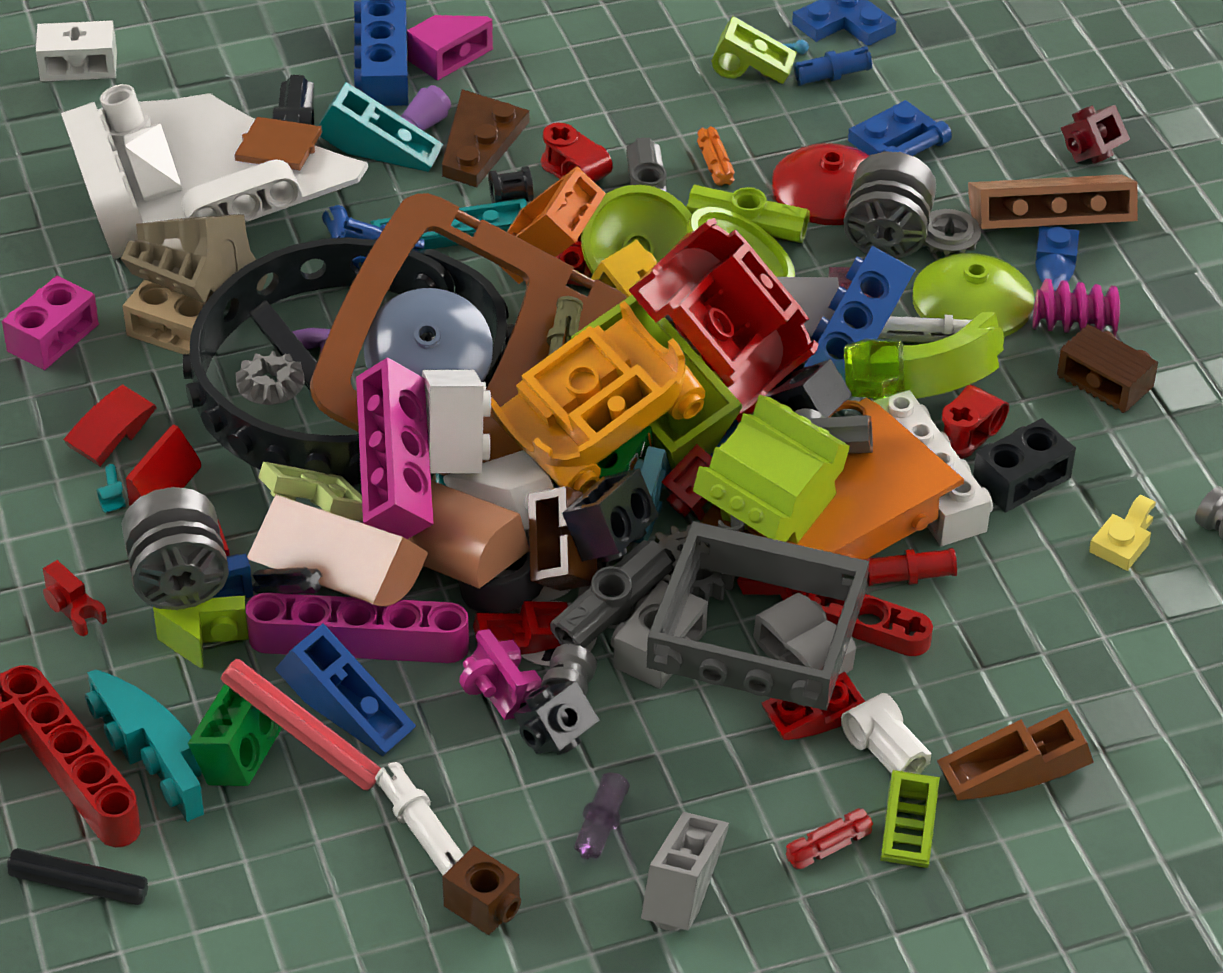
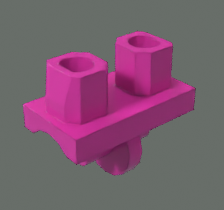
[459,629,542,720]

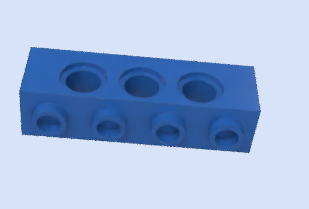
[354,0,408,106]
[795,246,916,389]

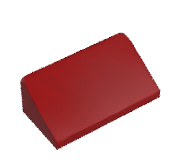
[125,424,201,506]

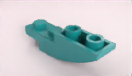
[85,669,204,822]

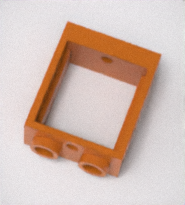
[499,166,606,284]

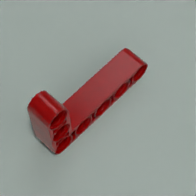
[0,665,141,847]

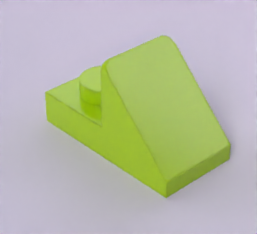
[153,596,248,668]

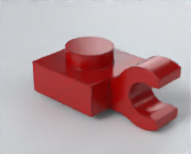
[42,560,107,637]

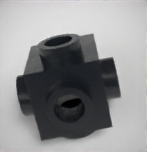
[513,681,599,755]

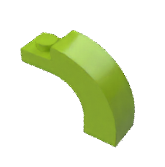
[865,312,1004,400]

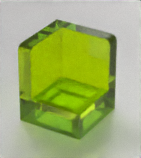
[844,338,905,399]

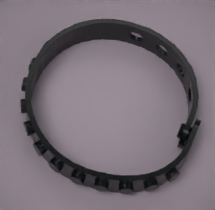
[183,237,514,485]

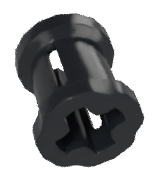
[488,166,534,203]

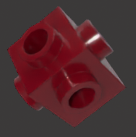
[1060,104,1130,164]

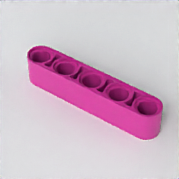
[245,593,469,663]

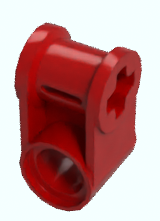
[541,123,613,183]
[942,384,1009,459]

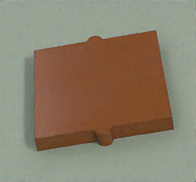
[234,117,322,171]

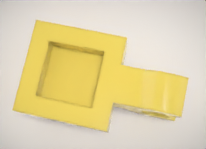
[1089,494,1156,571]

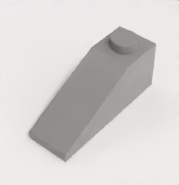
[641,812,729,931]

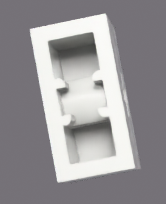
[36,21,117,82]

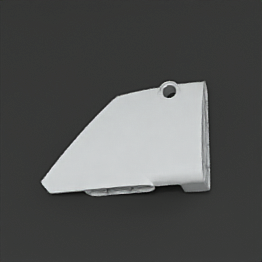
[61,84,369,260]

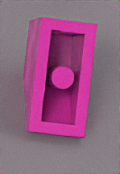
[407,15,493,81]

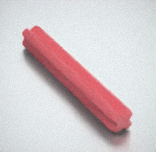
[221,659,381,791]

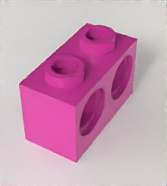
[2,276,99,371]

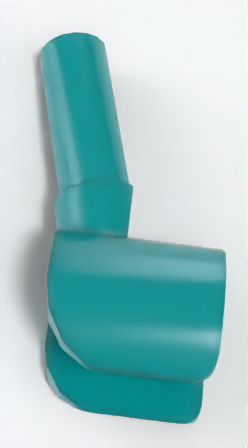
[96,464,126,513]

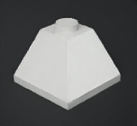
[443,450,554,540]

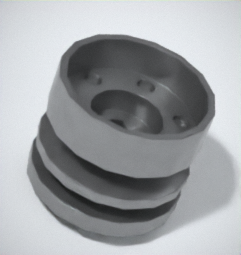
[844,151,936,259]
[121,487,229,610]

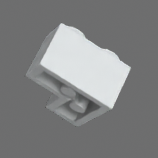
[422,370,491,473]

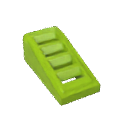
[880,770,940,868]

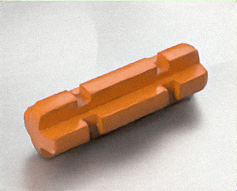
[697,126,735,187]

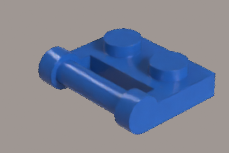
[848,100,952,156]

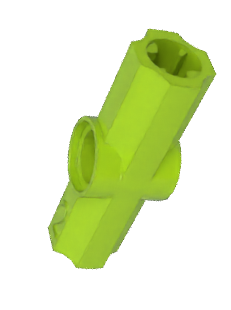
[686,185,810,243]

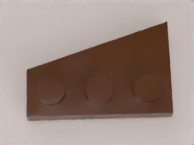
[442,89,529,188]

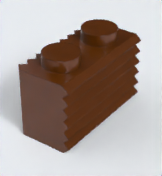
[1057,323,1158,413]

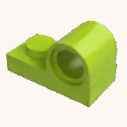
[712,16,797,84]

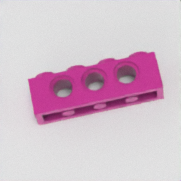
[356,357,434,539]

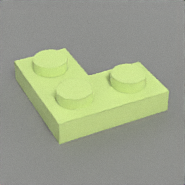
[258,461,363,521]

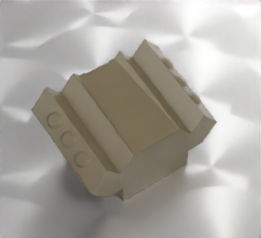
[121,214,268,303]

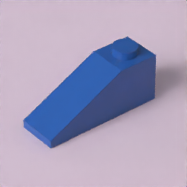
[275,623,416,757]

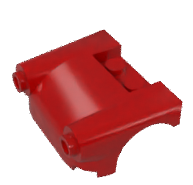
[629,218,818,423]

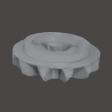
[923,209,981,256]
[236,351,305,405]

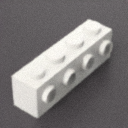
[874,390,993,546]

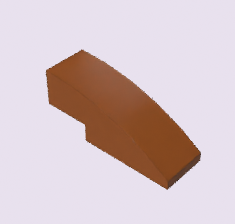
[937,709,1094,800]

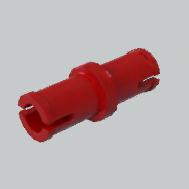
[866,548,957,586]

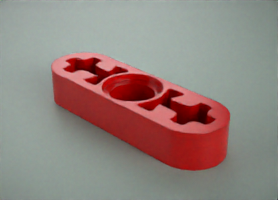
[808,593,933,656]

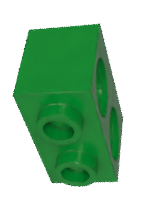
[188,684,282,786]

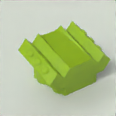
[693,395,850,543]

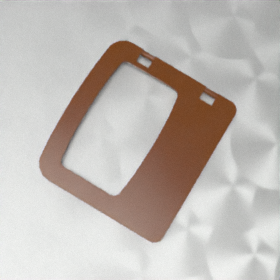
[310,193,627,484]

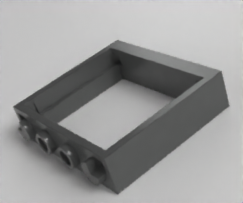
[646,521,869,711]

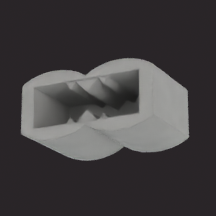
[753,593,856,681]

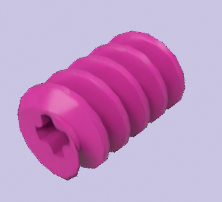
[1032,278,1120,336]

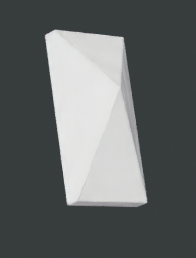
[123,124,182,202]

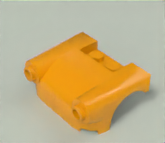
[491,301,706,493]

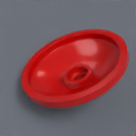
[772,143,869,225]

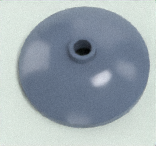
[364,288,493,382]

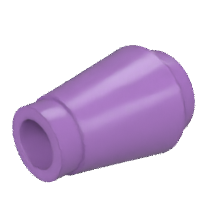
[401,85,451,131]

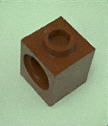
[442,846,521,935]

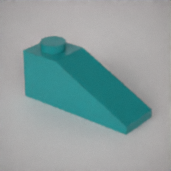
[318,82,444,172]

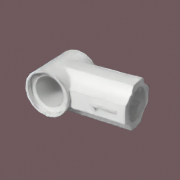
[841,693,931,774]

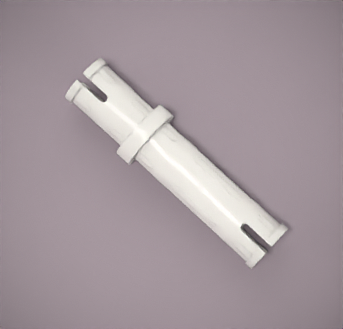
[877,315,972,343]
[375,762,464,875]

